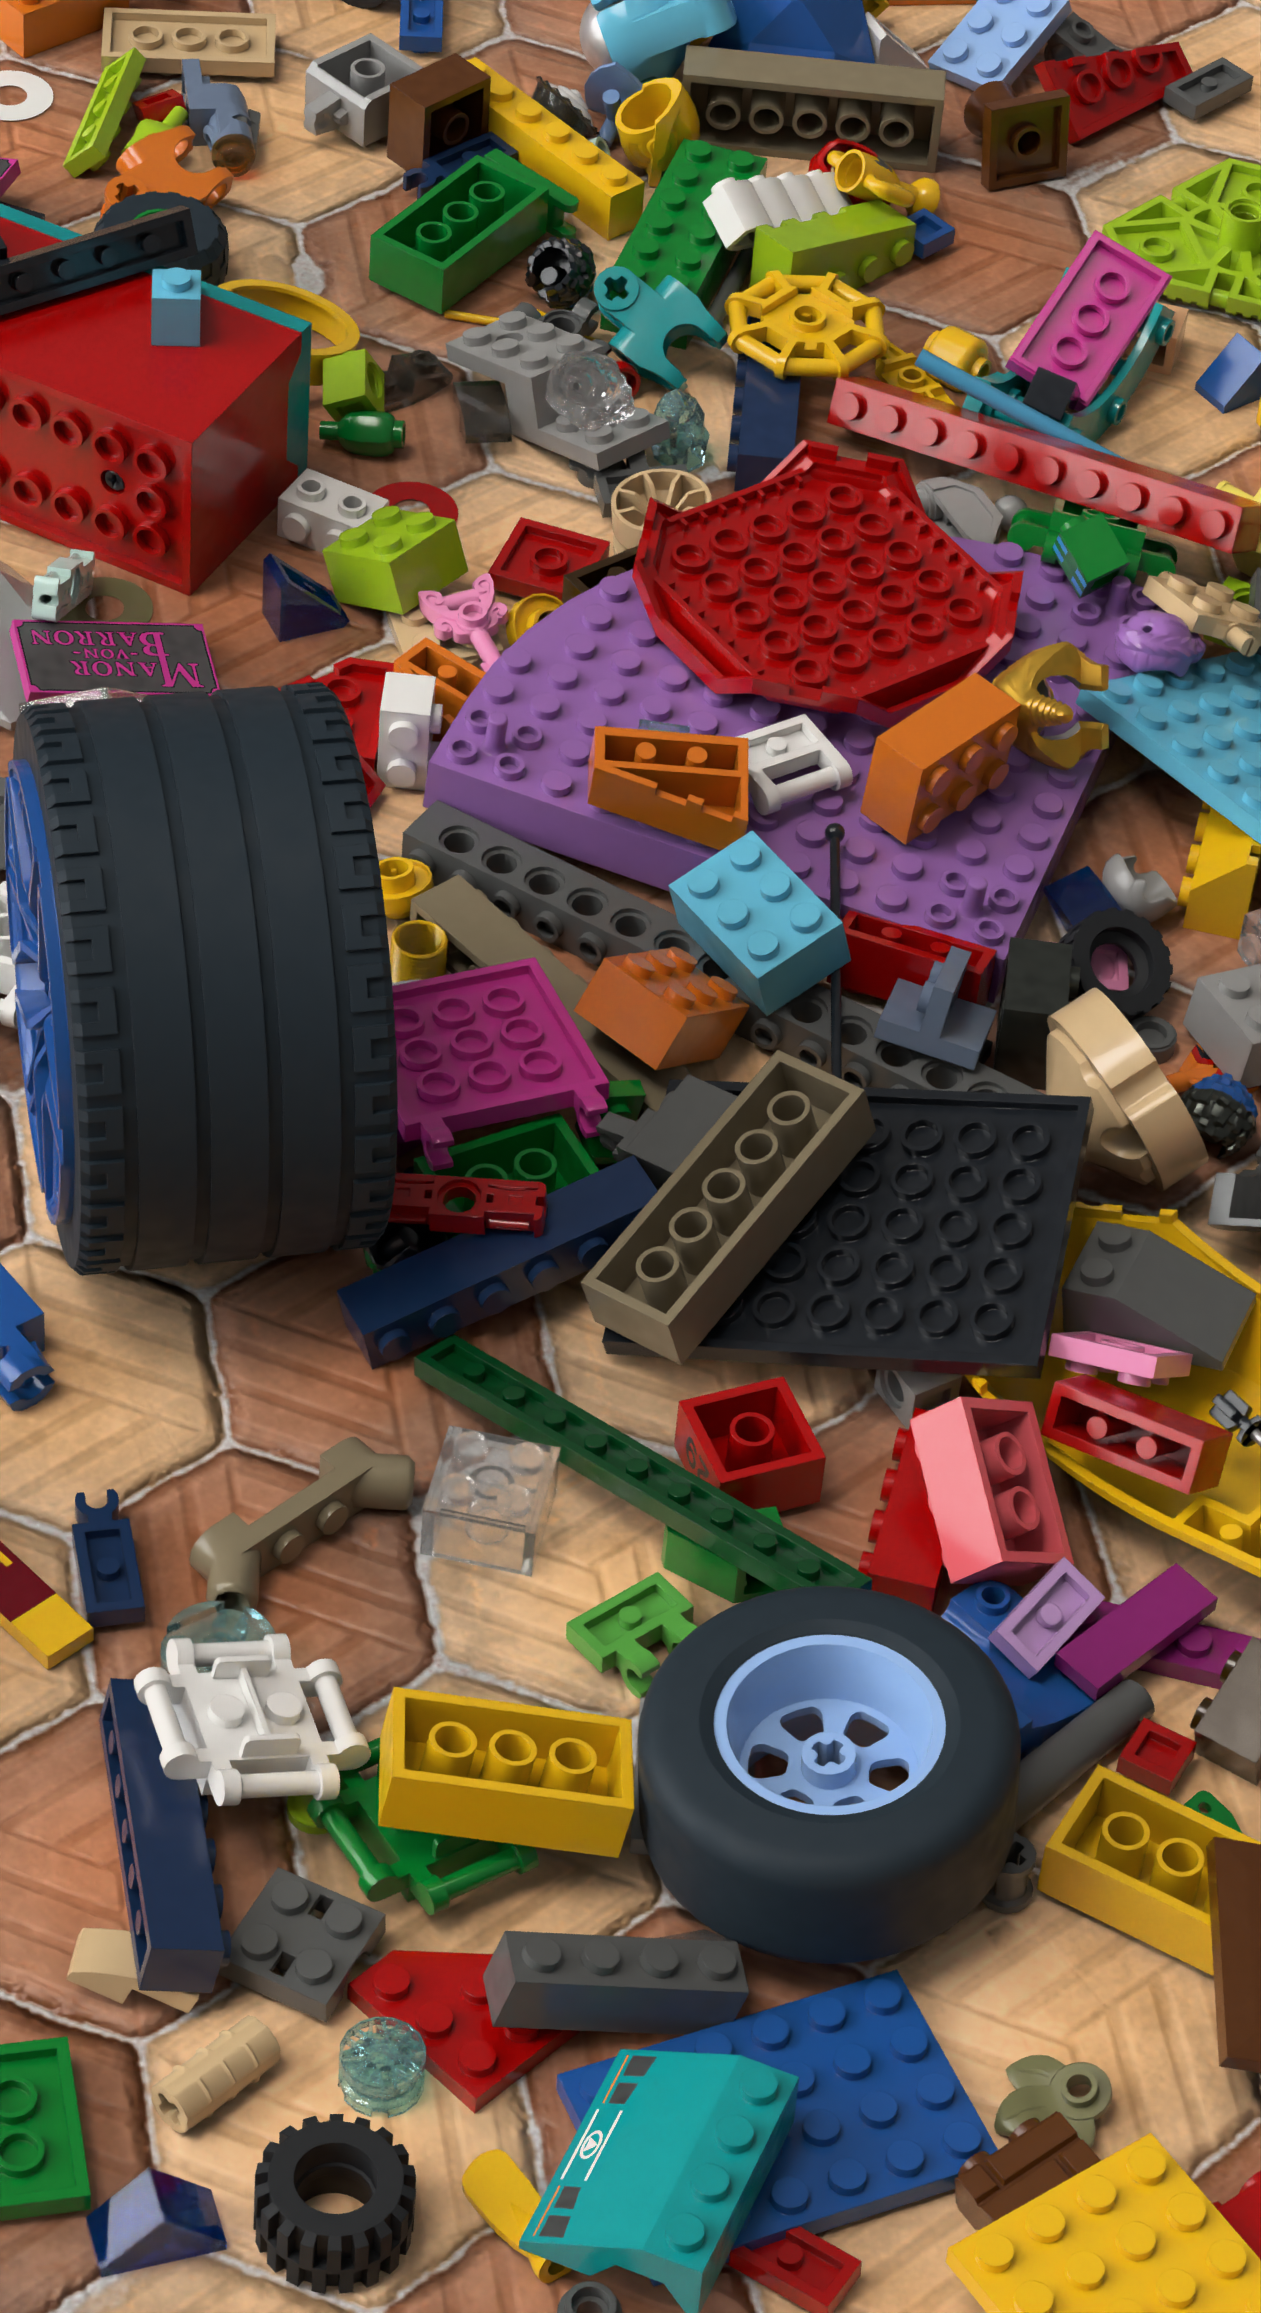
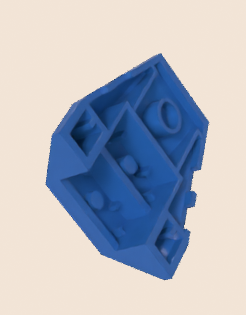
[708,0,876,64]

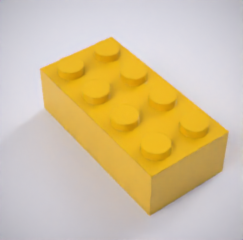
[378,1687,634,1858]
[1036,1764,1261,1976]

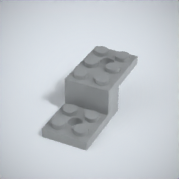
[446,311,671,471]

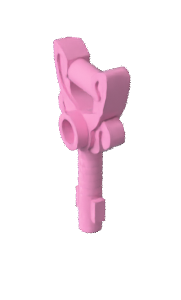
[418,573,509,672]

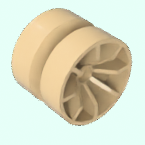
[611,468,712,555]

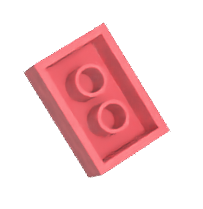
[910,1396,1074,1586]

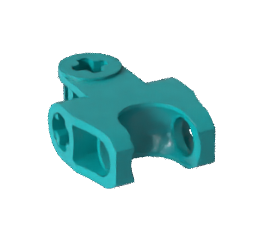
[594,266,728,396]

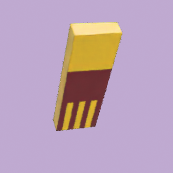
[0,1541,94,1670]

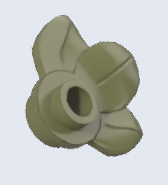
[994,2055,1112,2148]

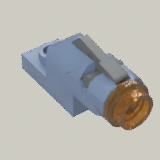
[181,59,261,177]

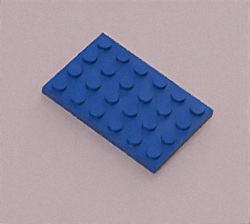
[556,1969,998,2287]

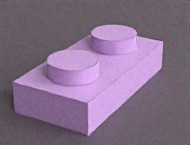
[987,1557,1105,1679]

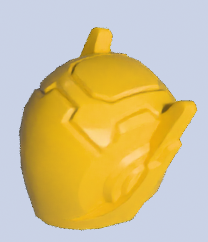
[615,78,700,187]

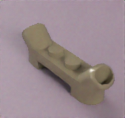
[189,1437,415,1619]

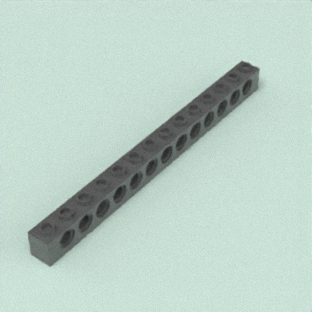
[402,800,1046,1095]

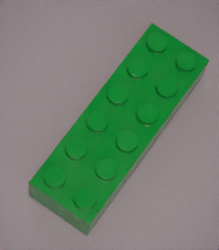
[600,139,768,350]

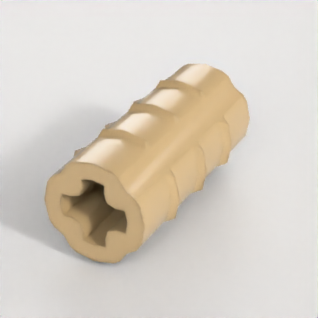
[151,2015,281,2133]

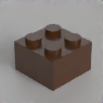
[387,53,491,171]

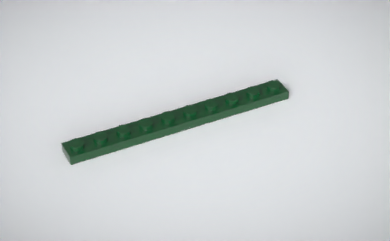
[414,1334,872,1591]

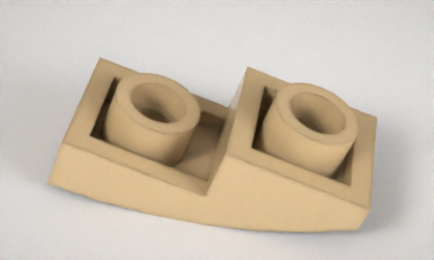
[66,1928,200,2014]

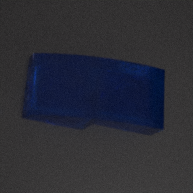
[1043,866,1122,933]

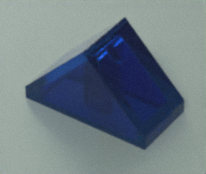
[262,553,350,642]
[86,2167,227,2278]

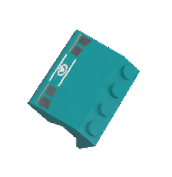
[519,2049,799,2313]

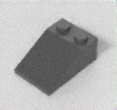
[1062,1221,1256,1371]

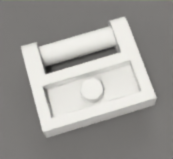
[737,714,853,815]

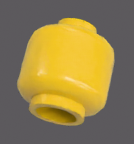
[923,326,991,392]

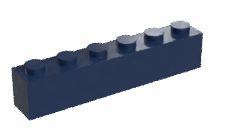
[727,293,808,491]
[337,1155,658,1370]
[99,1678,231,1993]

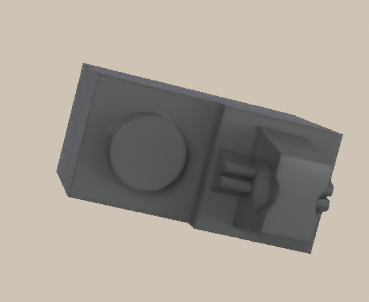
[596,1074,738,1190]

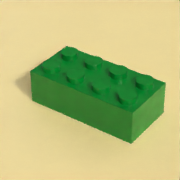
[369,155,549,315]

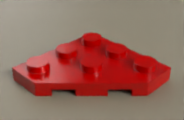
[278,657,394,772]
[347,1950,580,2114]

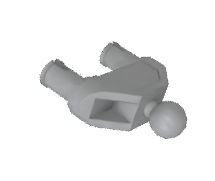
[915,477,1027,545]

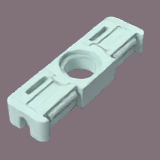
[31,549,95,622]

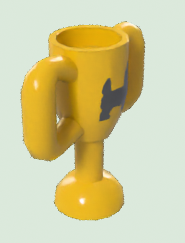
[827,149,940,216]

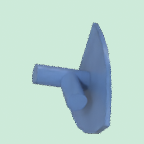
[585,62,642,148]

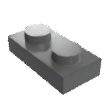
[1163,57,1254,120]

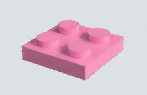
[1048,1331,1193,1387]

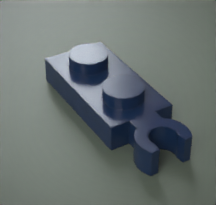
[403,131,518,200]
[72,1489,145,1627]

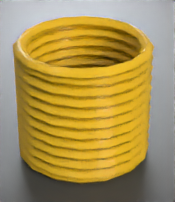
[390,920,448,983]

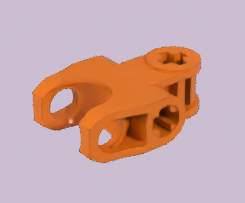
[100,125,234,219]

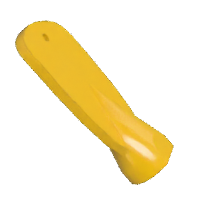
[462,2149,572,2284]

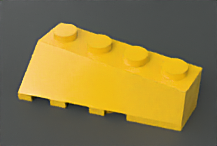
[1177,801,1261,940]

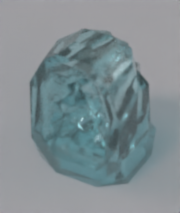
[651,388,710,473]

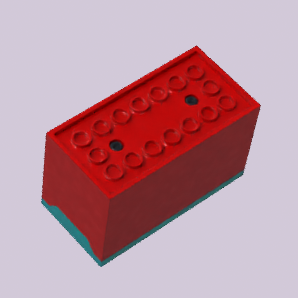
[0,203,312,596]

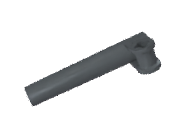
[982,1679,1155,1914]

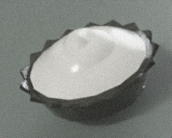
[531,76,600,139]

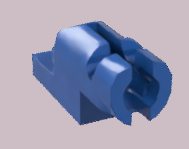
[0,1263,55,1411]

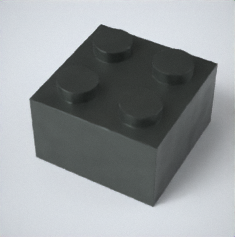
[993,937,1081,1090]

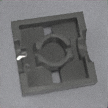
[218,1867,386,2023]

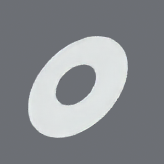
[0,70,53,121]

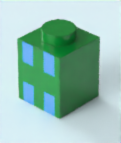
[1052,513,1130,599]

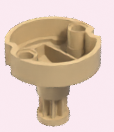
[1046,988,1209,1192]

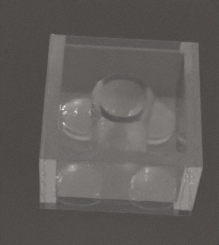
[420,1425,560,1577]

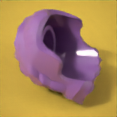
[1113,610,1206,677]

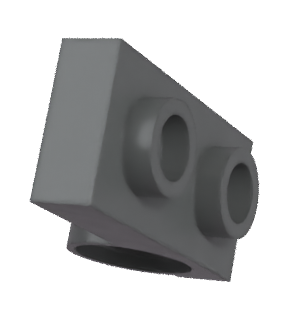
[1044,12,1123,61]

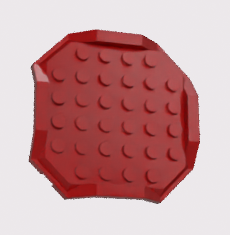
[632,439,1024,728]

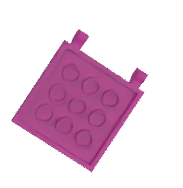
[392,957,610,1171]

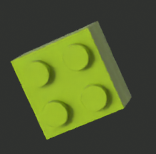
[322,506,468,615]

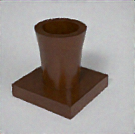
[964,81,1070,191]

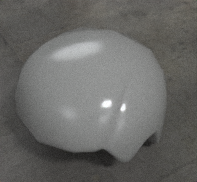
[1102,853,1178,923]

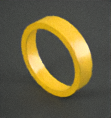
[217,279,360,386]

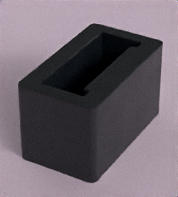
[1022,367,1081,423]

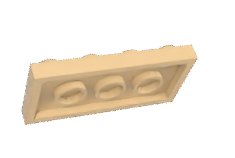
[101,7,276,79]

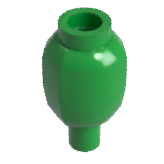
[319,411,406,457]

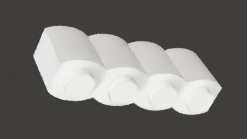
[702,169,853,251]

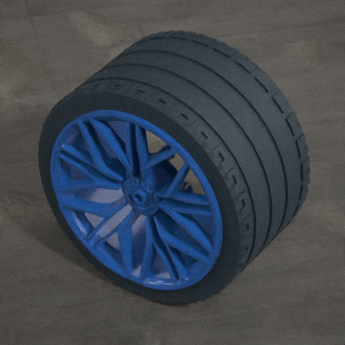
[4,682,398,1276]

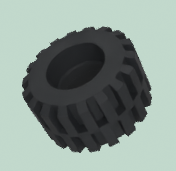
[253,2114,416,2294]

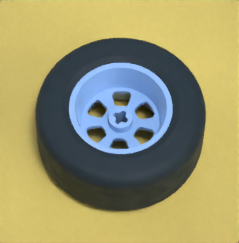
[638,1586,1021,1964]

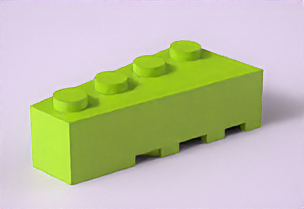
[749,200,917,294]

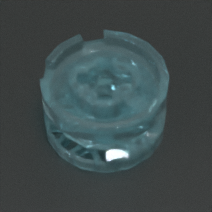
[338,2017,426,2118]

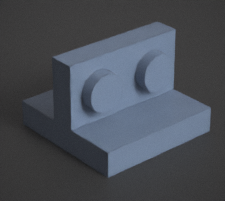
[874,946,997,1070]

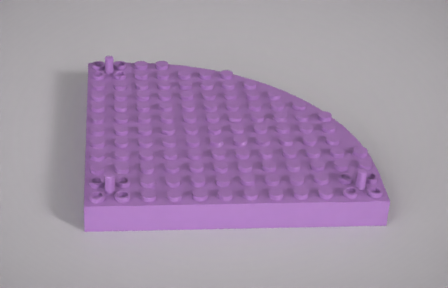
[423,536,1167,1004]

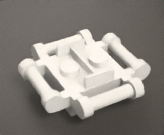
[134,1633,371,1806]

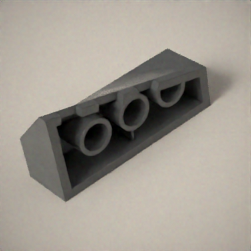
[483,1929,749,2035]

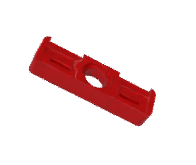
[388,1173,548,1238]

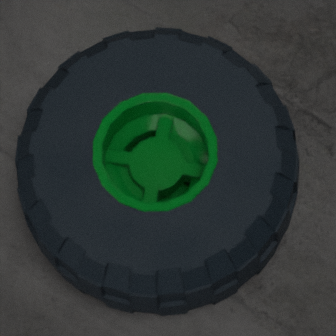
[94,191,229,286]

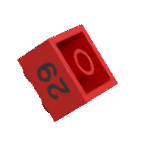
[674,1376,826,1512]

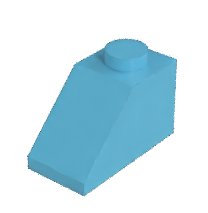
[151,267,201,347]

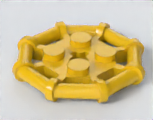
[724,270,890,381]

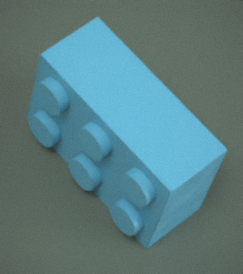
[668,830,851,1016]

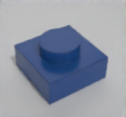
[907,208,955,259]

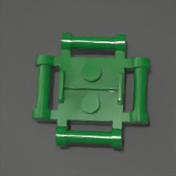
[1007,497,1178,583]
[307,1737,539,1915]

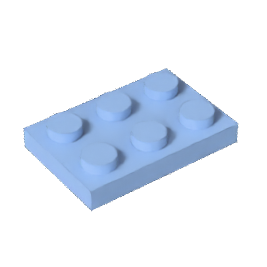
[927,0,1072,91]

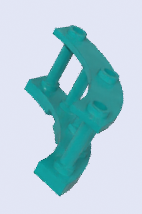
[962,267,1175,442]

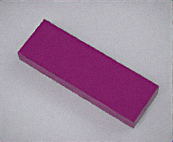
[1054,1563,1218,1701]

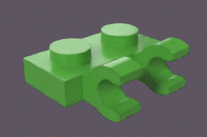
[566,1572,697,1699]

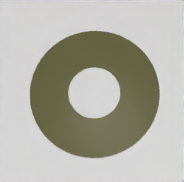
[60,577,153,623]

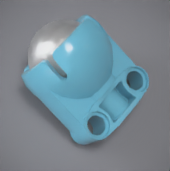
[579,0,737,84]

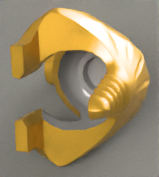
[992,641,1109,770]

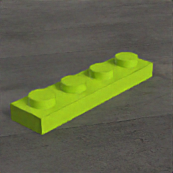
[63,47,146,178]

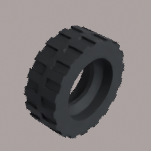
[1059,907,1173,1022]

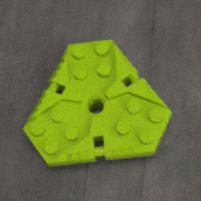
[1102,158,1261,322]

